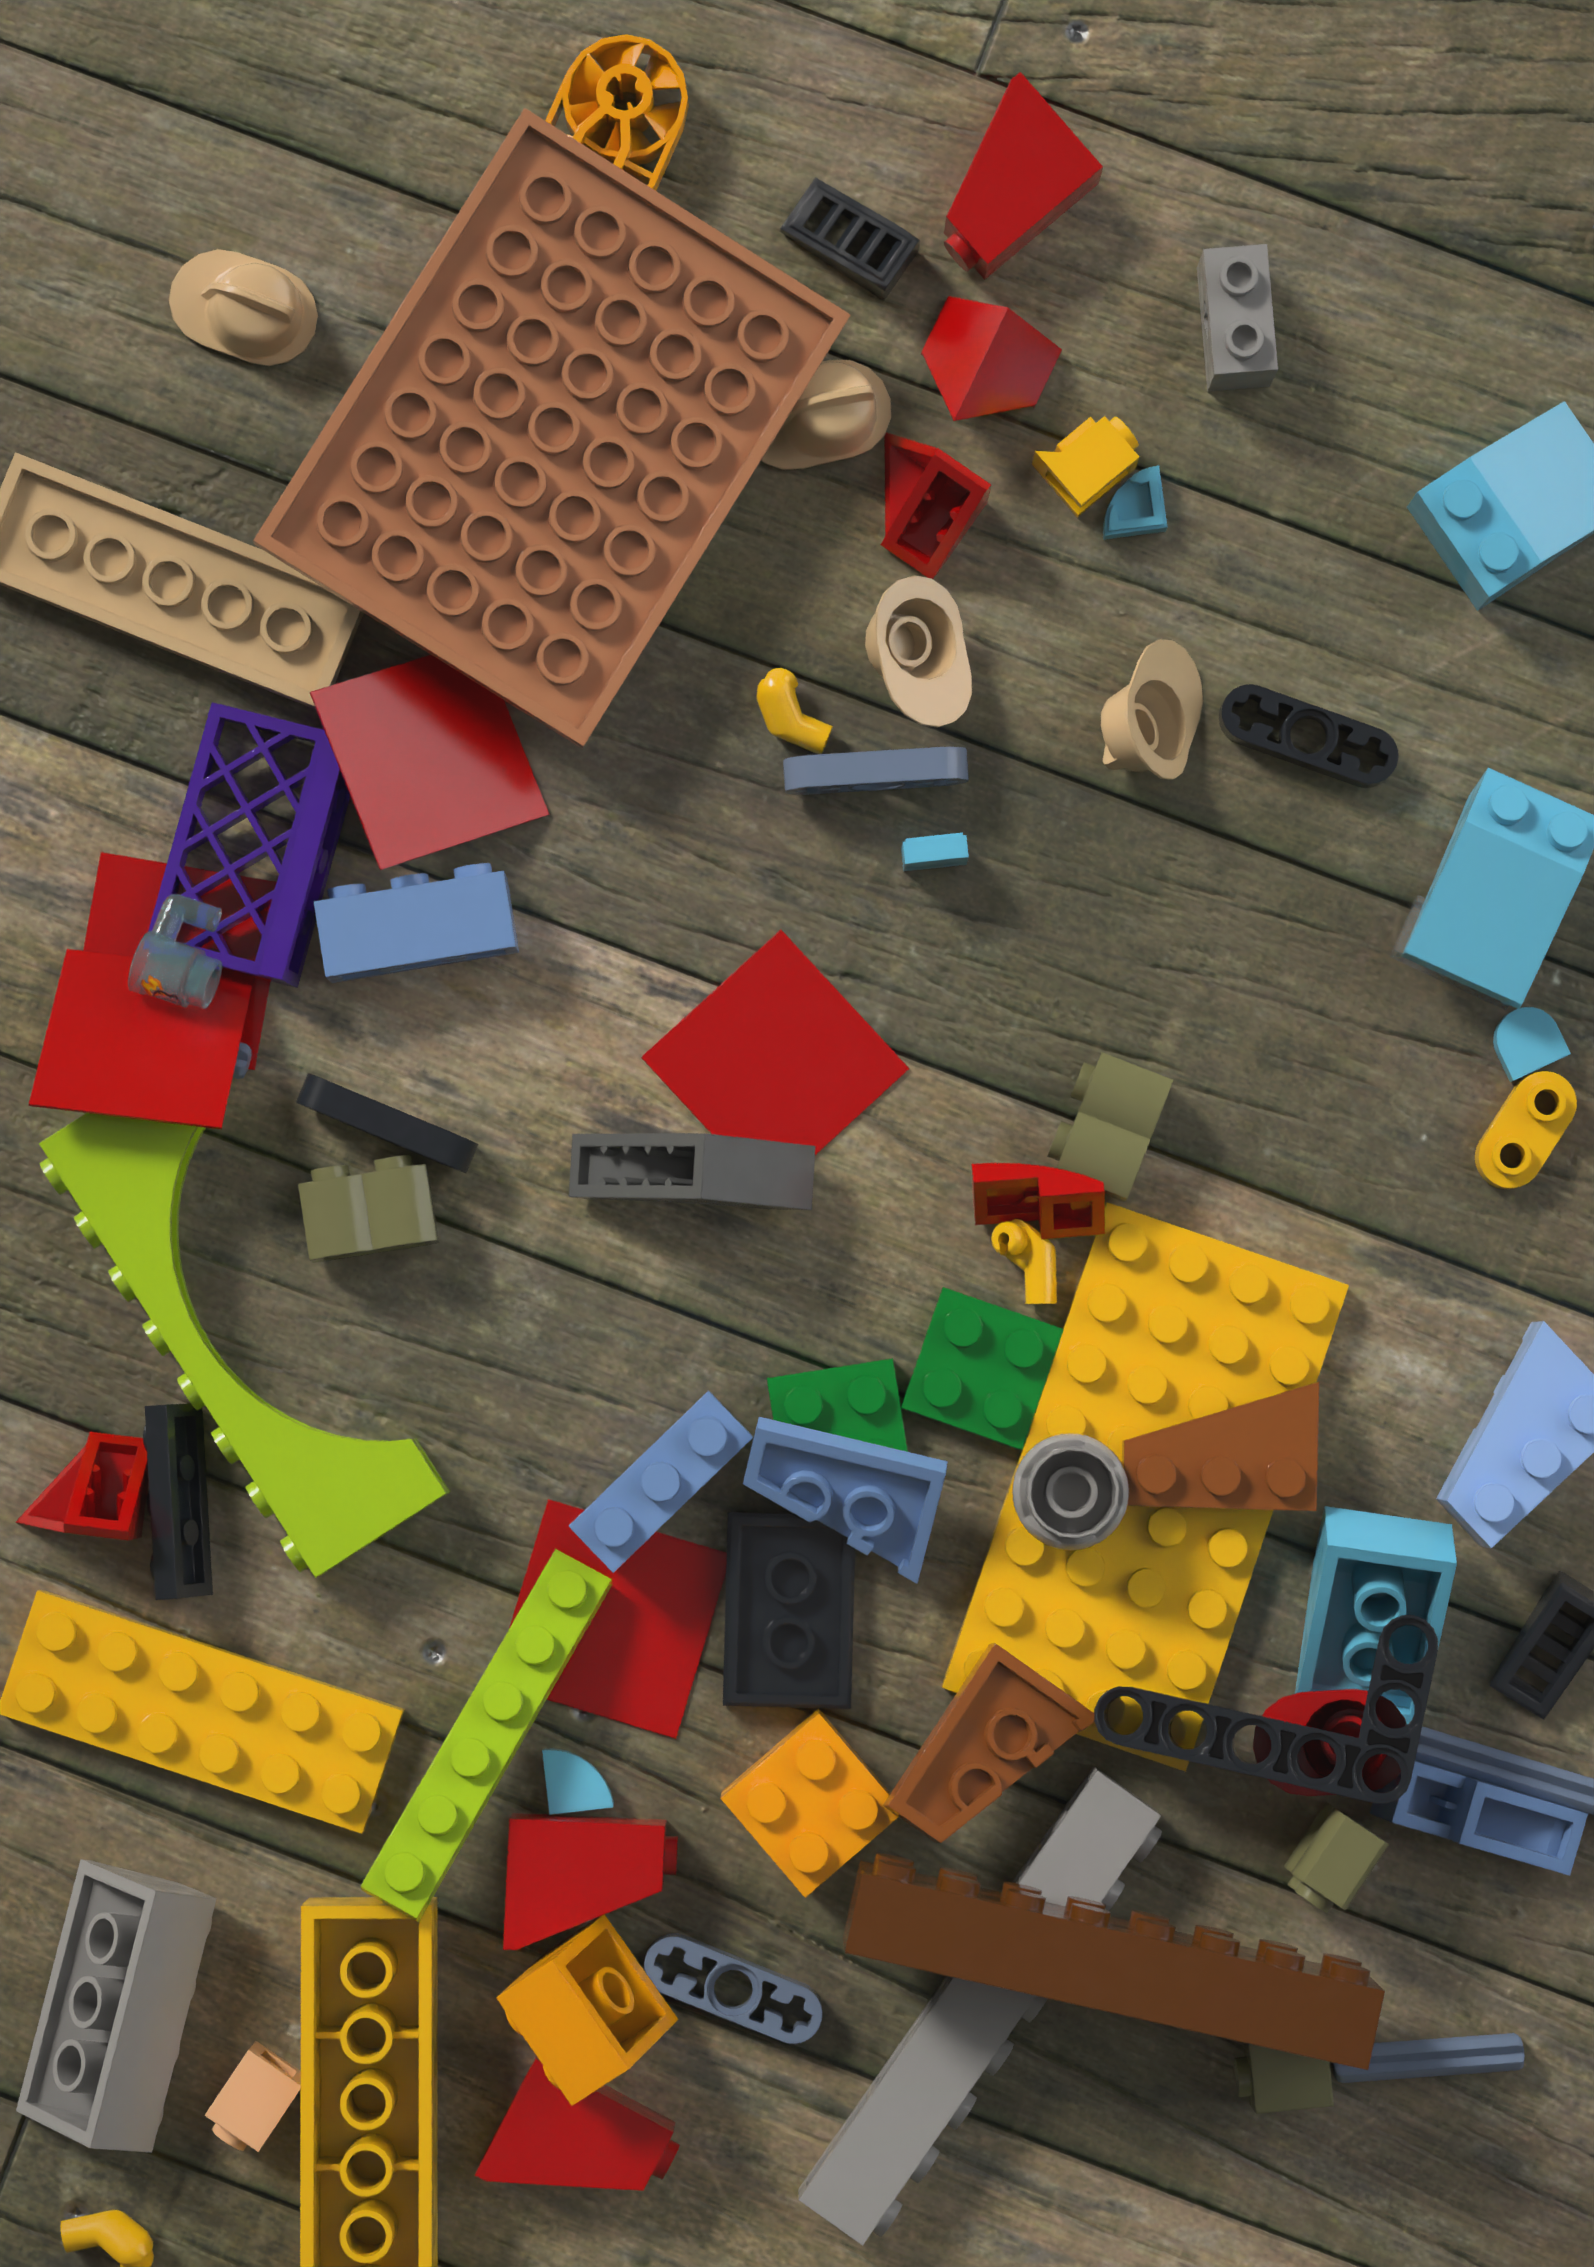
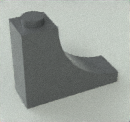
[569,1133,815,1210]

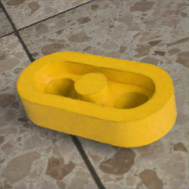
[1475,1071,1577,1189]

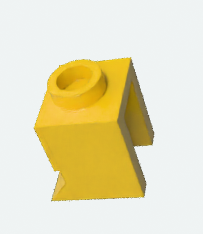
[1032,416,1139,518]

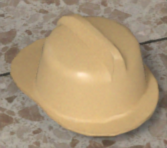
[169,249,318,366]
[761,360,891,470]
[865,575,972,728]
[1101,639,1203,780]

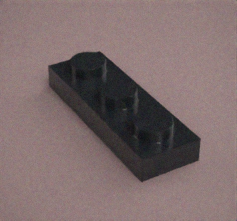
[143,1403,213,1600]

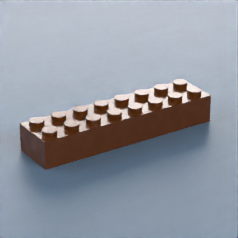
[843,1853,1385,2070]

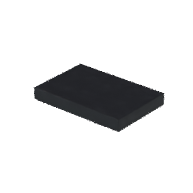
[722,1512,855,1709]

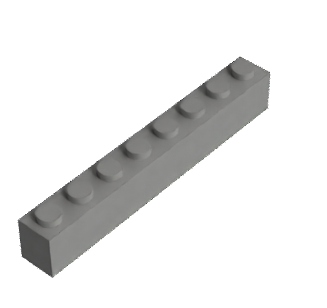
[798,1766,1162,2246]

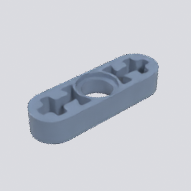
[783,747,969,795]
[644,1933,822,2044]

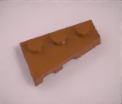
[1122,1382,1319,1511]
[883,1643,1095,1843]

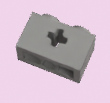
[1197,244,1278,392]

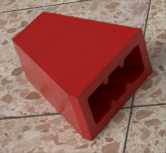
[944,72,1103,280]
[503,1813,678,1950]
[475,2056,680,2191]

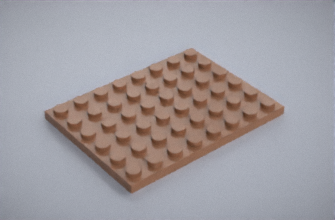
[253,108,850,749]

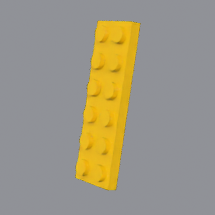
[0,1590,405,1834]

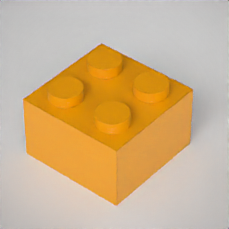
[720,1708,898,1898]
[496,1914,679,2106]

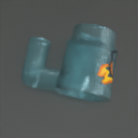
[128,894,222,1009]

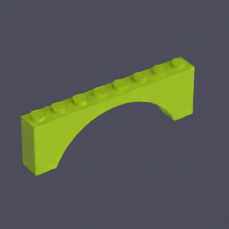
[39,1113,451,1578]

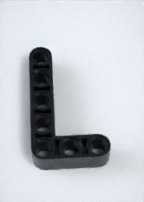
[1094,1615,1438,1804]

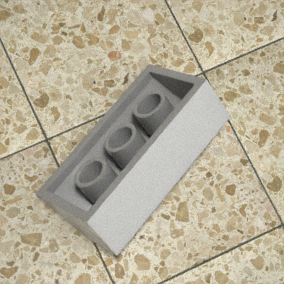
[16,1859,217,2153]

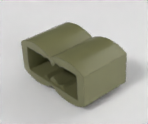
[1047,1052,1173,1202]
[298,1155,439,1263]
[1284,1802,1389,1914]

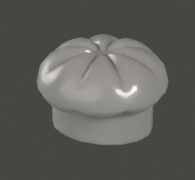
[1012,1433,1129,1550]

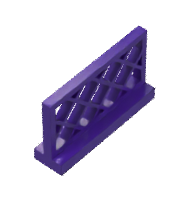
[144,702,350,988]

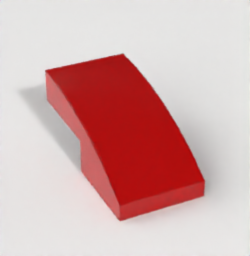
[971,1163,1105,1239]

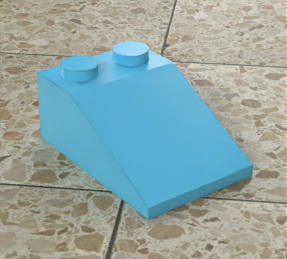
[1407,401,1594,611]
[1402,768,1594,1009]
[1295,1506,1457,1724]

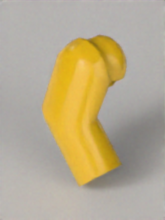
[756,668,833,754]
[991,1219,1057,1304]
[60,2210,154,2267]

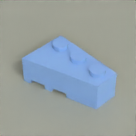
[1436,1321,1594,1548]

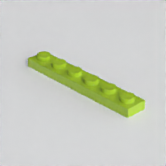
[360,1549,612,1922]

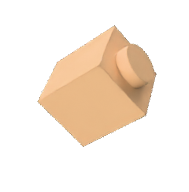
[204,2041,301,2152]

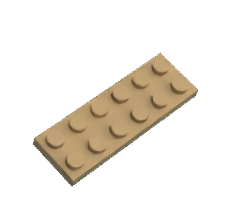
[0,452,363,710]

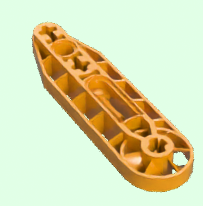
[545,34,689,191]

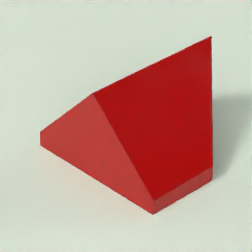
[921,296,1062,421]
[880,432,991,579]
[16,1432,149,1541]

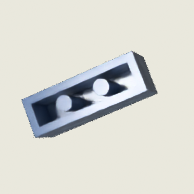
[313,863,519,983]
[569,1391,754,1573]

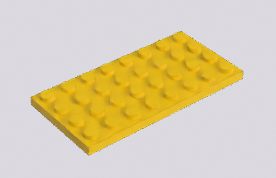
[941,1202,1349,1772]

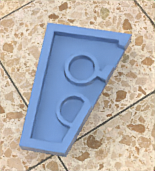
[743,1417,948,1584]

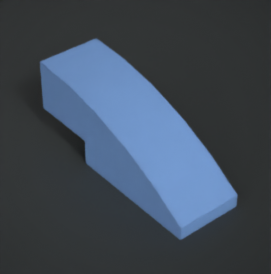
[1370,1761,1588,1876]

